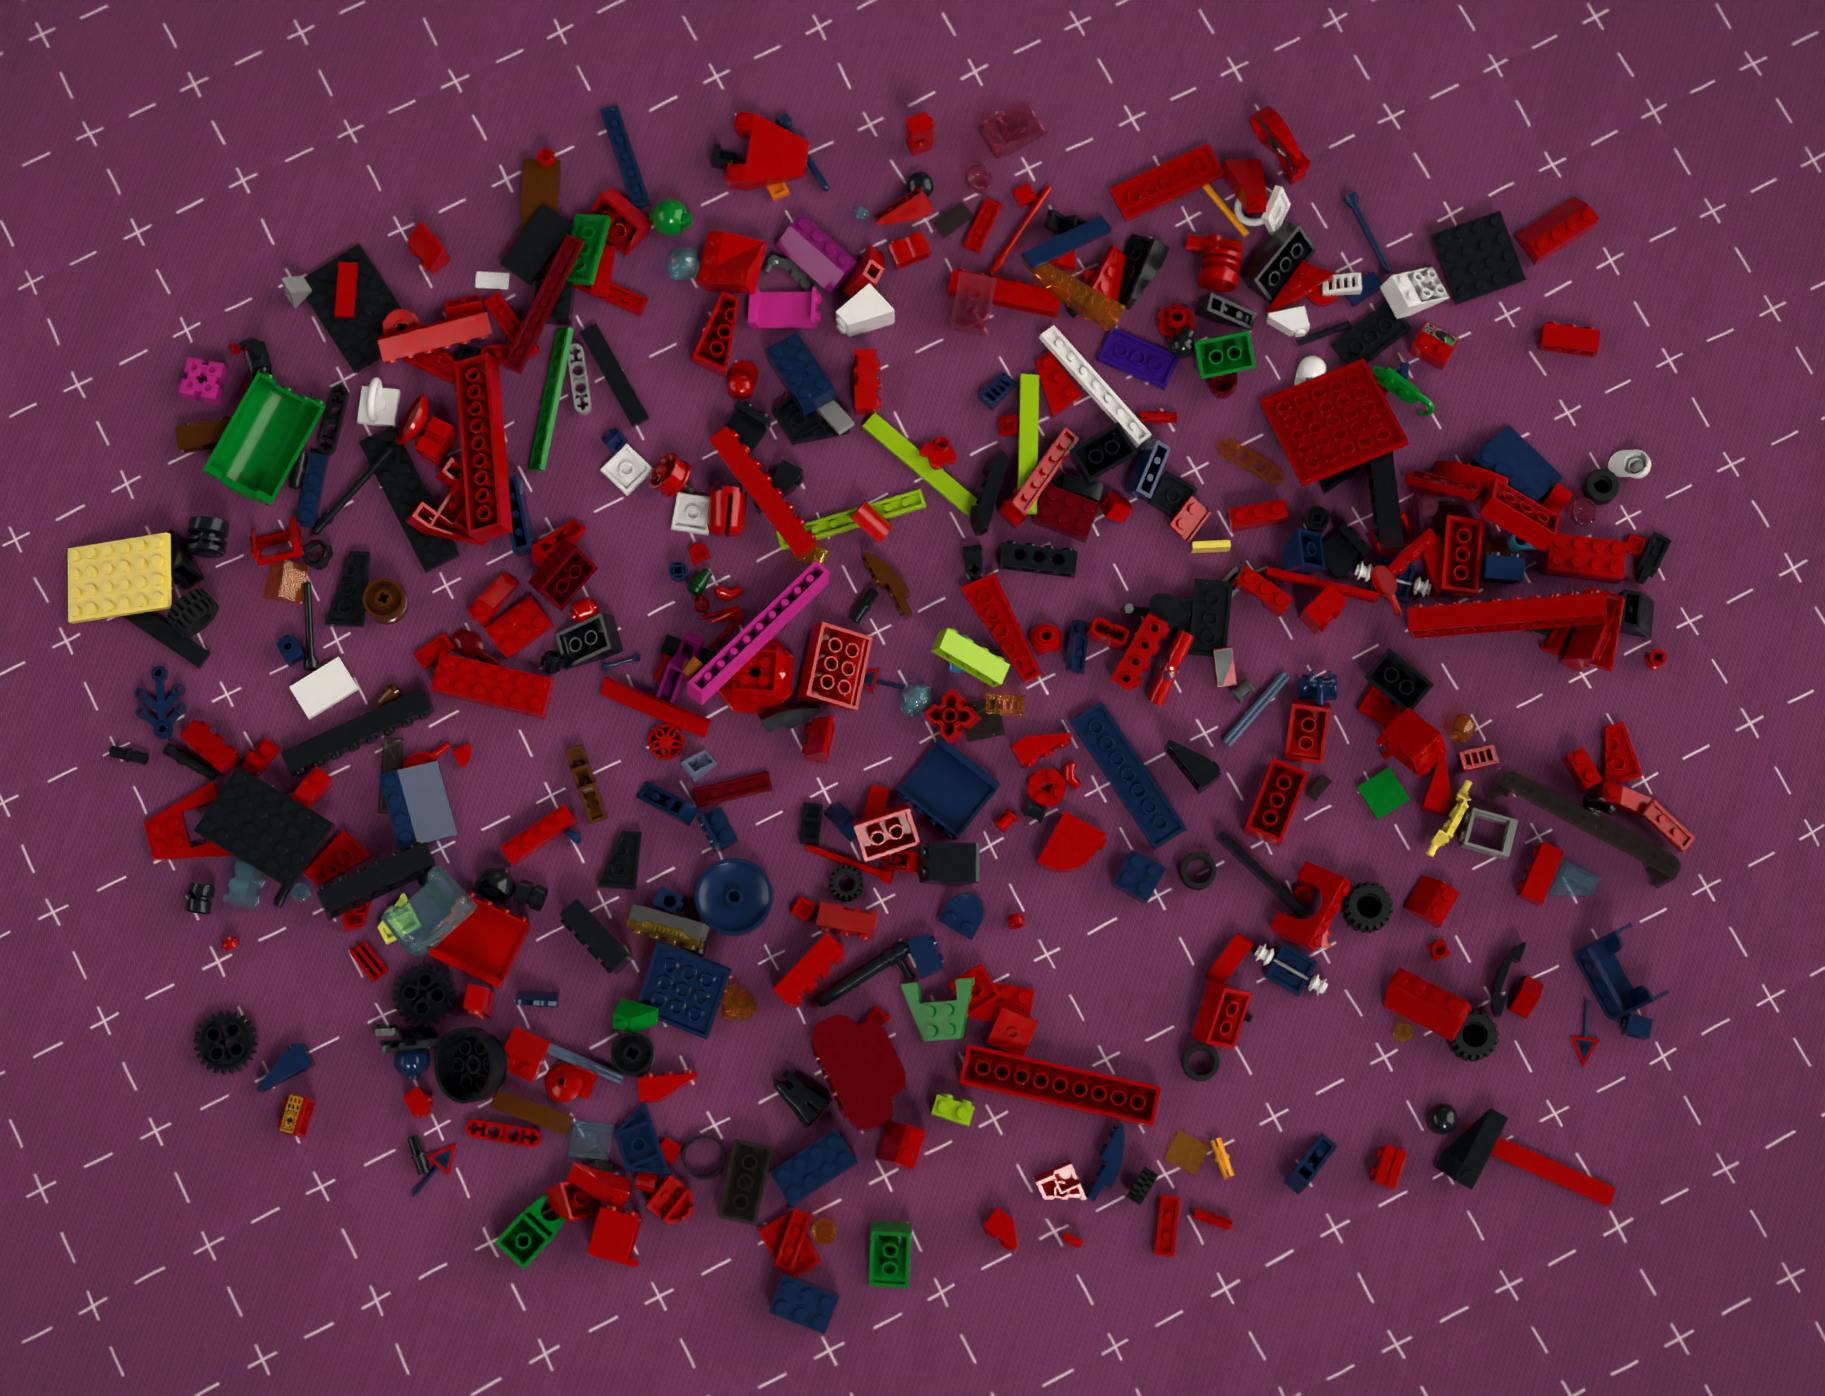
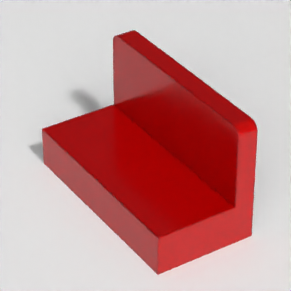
[444,293,484,318]

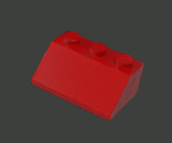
[590,188,653,256]
[1191,980,1252,1049]

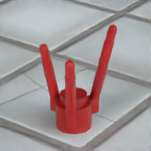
[700,605,744,647]

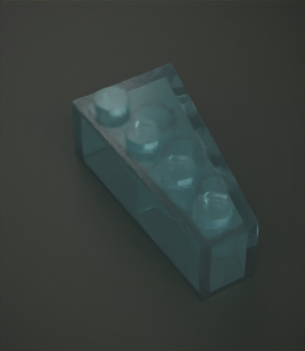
[222,859,265,911]

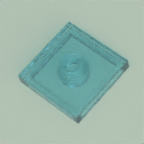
[568,1121,614,1160]

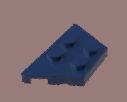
[614,1102,670,1175]

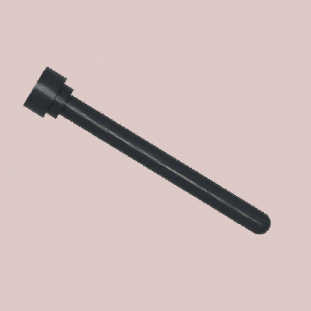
[303,581,319,671]

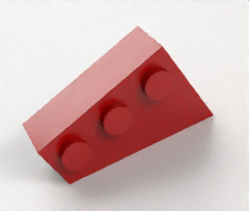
[179,719,241,776]

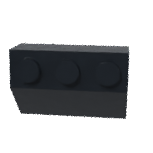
[1069,422,1138,482]
[1364,648,1434,711]

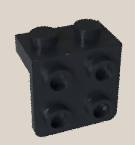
[725,399,771,455]
[1323,523,1370,579]

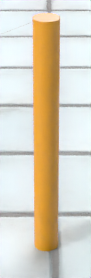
[1202,184,1250,237]

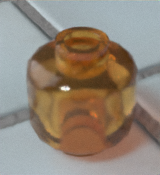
[1448,714,1476,743]

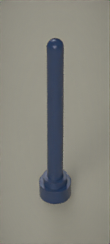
[776,114,829,191]
[1343,192,1391,273]

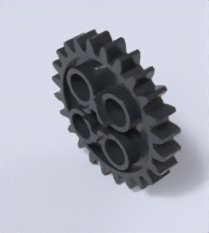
[392,963,457,1027]
[193,1010,259,1075]

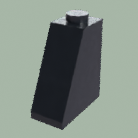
[167,529,205,589]

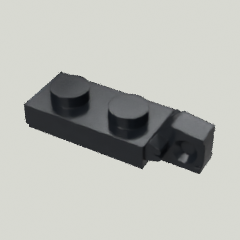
[1636,532,1671,585]

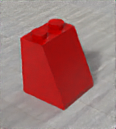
[876,1121,926,1171]

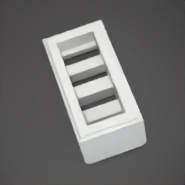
[1322,273,1362,295]

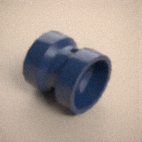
[669,561,688,583]

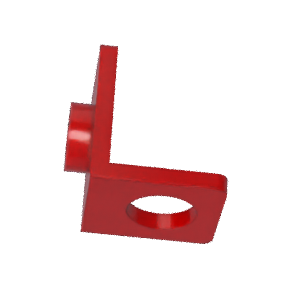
[574,1066,599,1100]

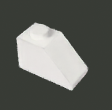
[1266,306,1310,337]

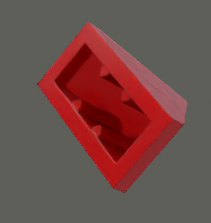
[1508,975,1544,1019]

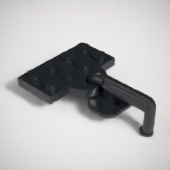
[1120,578,1233,657]

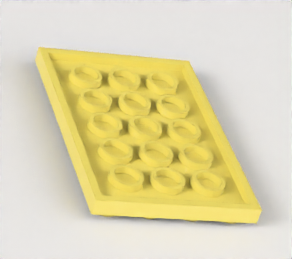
[68,532,172,624]

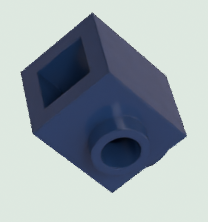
[276,634,306,667]

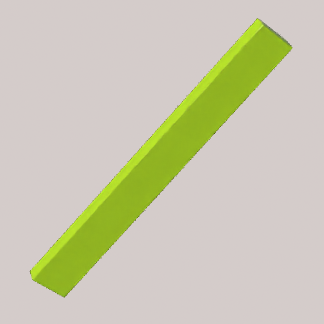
[1017,373,1039,515]
[862,413,977,519]
[776,489,926,551]

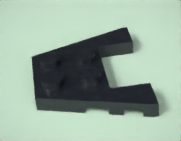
[773,396,850,445]
[372,1024,440,1053]

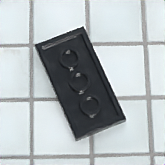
[499,204,574,286]
[1330,301,1412,365]

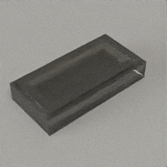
[933,202,973,238]

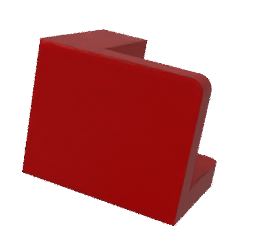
[1100,492,1133,523]

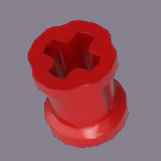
[1645,649,1667,669]
[993,808,1019,833]

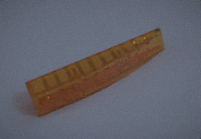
[1021,259,1126,331]

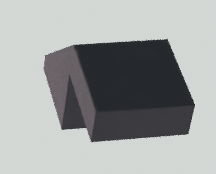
[1044,209,1088,235]

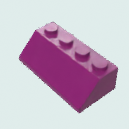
[775,214,857,295]

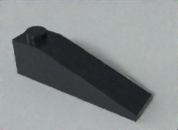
[1117,233,1170,310]
[1434,1108,1508,1190]

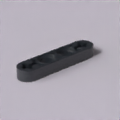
[317,385,349,456]

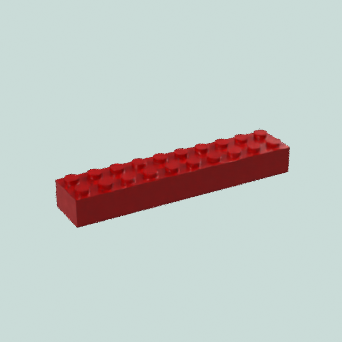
[454,352,513,542]
[1407,590,1608,639]
[959,1044,1161,1128]

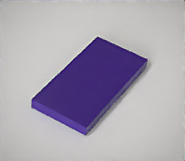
[1097,326,1179,390]

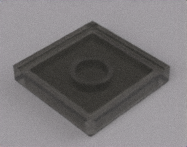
[964,697,1005,742]

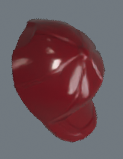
[1208,372,1238,399]

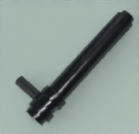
[815,940,914,1008]

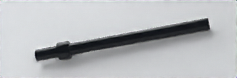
[313,446,394,535]

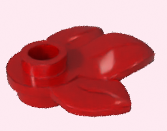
[919,436,957,470]

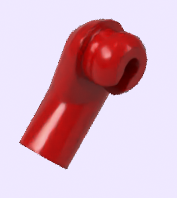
[714,585,744,601]
[1063,761,1082,791]

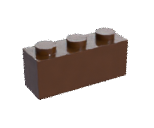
[175,416,232,454]

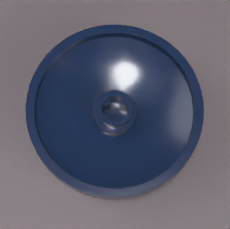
[695,858,773,936]

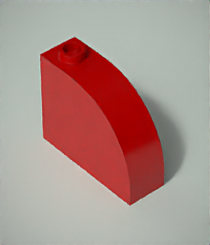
[1036,811,1107,873]

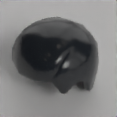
[905,172,934,197]
[1426,1103,1459,1135]

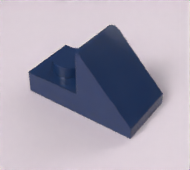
[824,802,857,843]

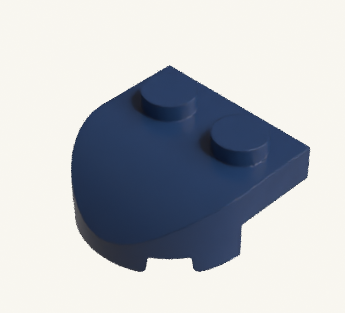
[938,892,986,940]

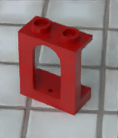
[249,517,304,566]

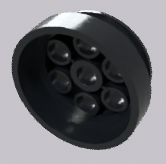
[434,1027,508,1104]

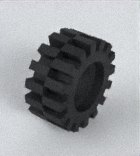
[829,865,864,902]
[1126,1166,1158,1205]

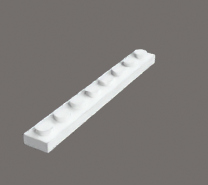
[1039,325,1152,447]

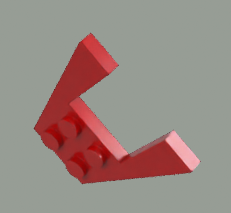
[1540,586,1625,672]
[144,782,233,861]

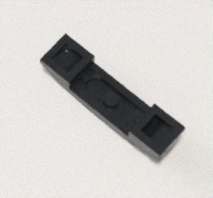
[1491,942,1526,1018]

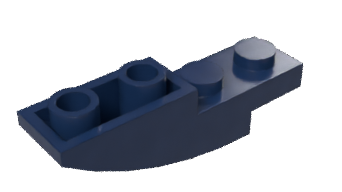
[1086,1124,1125,1202]

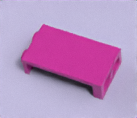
[748,287,822,329]

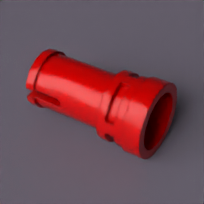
[652,653,673,683]

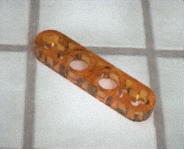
[1218,439,1285,486]

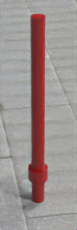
[987,185,1052,277]

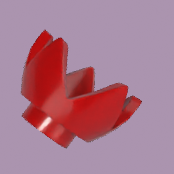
[1028,622,1062,655]

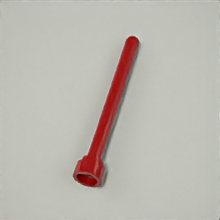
[805,844,895,885]

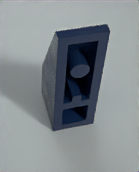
[637,781,699,826]
[257,1042,315,1093]
[1283,1134,1337,1195]

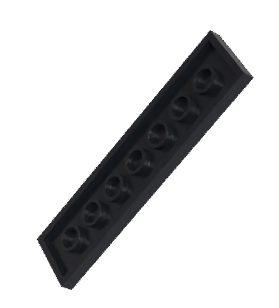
[359,425,460,573]

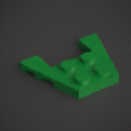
[901,978,975,1042]

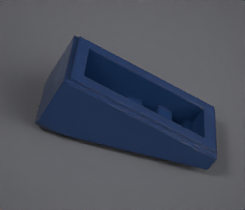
[978,372,1017,411]

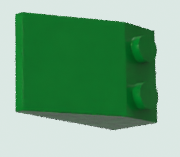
[869,1221,913,1288]

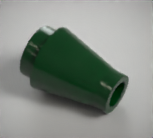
[687,568,713,597]

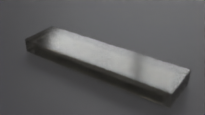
[378,737,404,814]

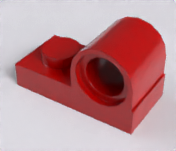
[1541,483,1573,515]

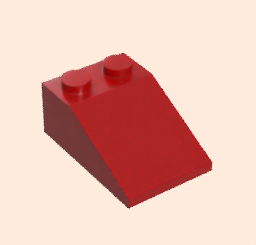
[1284,698,1331,764]
[801,715,836,764]

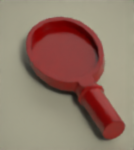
[1371,565,1403,616]
[402,741,451,769]

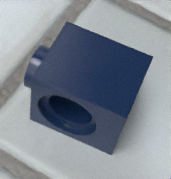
[653,886,685,915]
[1620,1014,1653,1040]

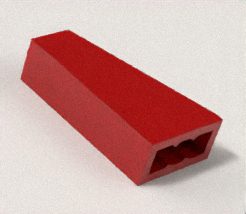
[1224,159,1267,213]

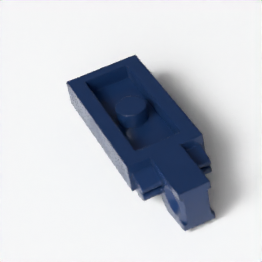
[1065,620,1088,674]

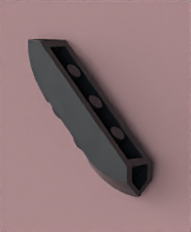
[970,450,1009,536]

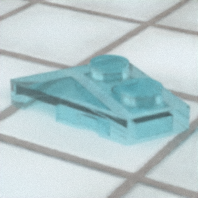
[1548,861,1601,897]

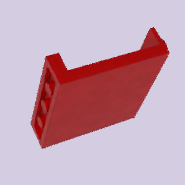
[428,890,532,989]

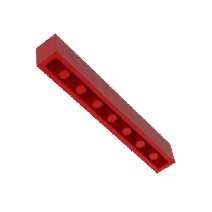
[708,426,817,560]

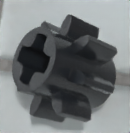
[540,650,565,674]

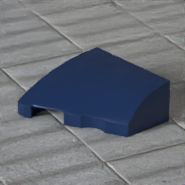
[515,990,559,1008]

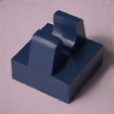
[601,428,628,454]

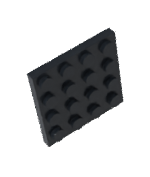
[1430,211,1526,306]

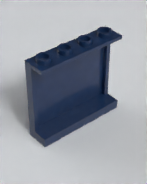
[897,736,1001,840]

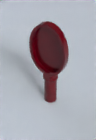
[453,630,500,665]

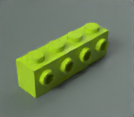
[931,628,1010,687]

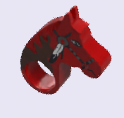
[1250,106,1311,185]

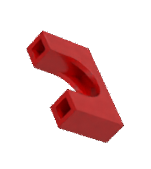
[1269,861,1351,952]

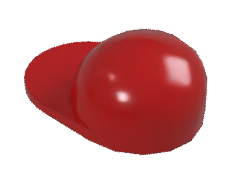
[727,360,758,400]

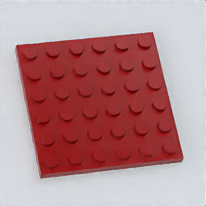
[1259,358,1409,487]

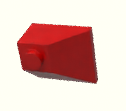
[546,1181,600,1223]

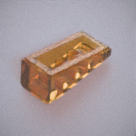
[985,693,1025,717]

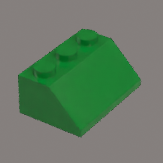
[1193,331,1256,379]

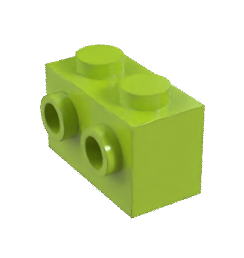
[931,1093,975,1127]

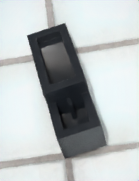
[757,702,822,733]

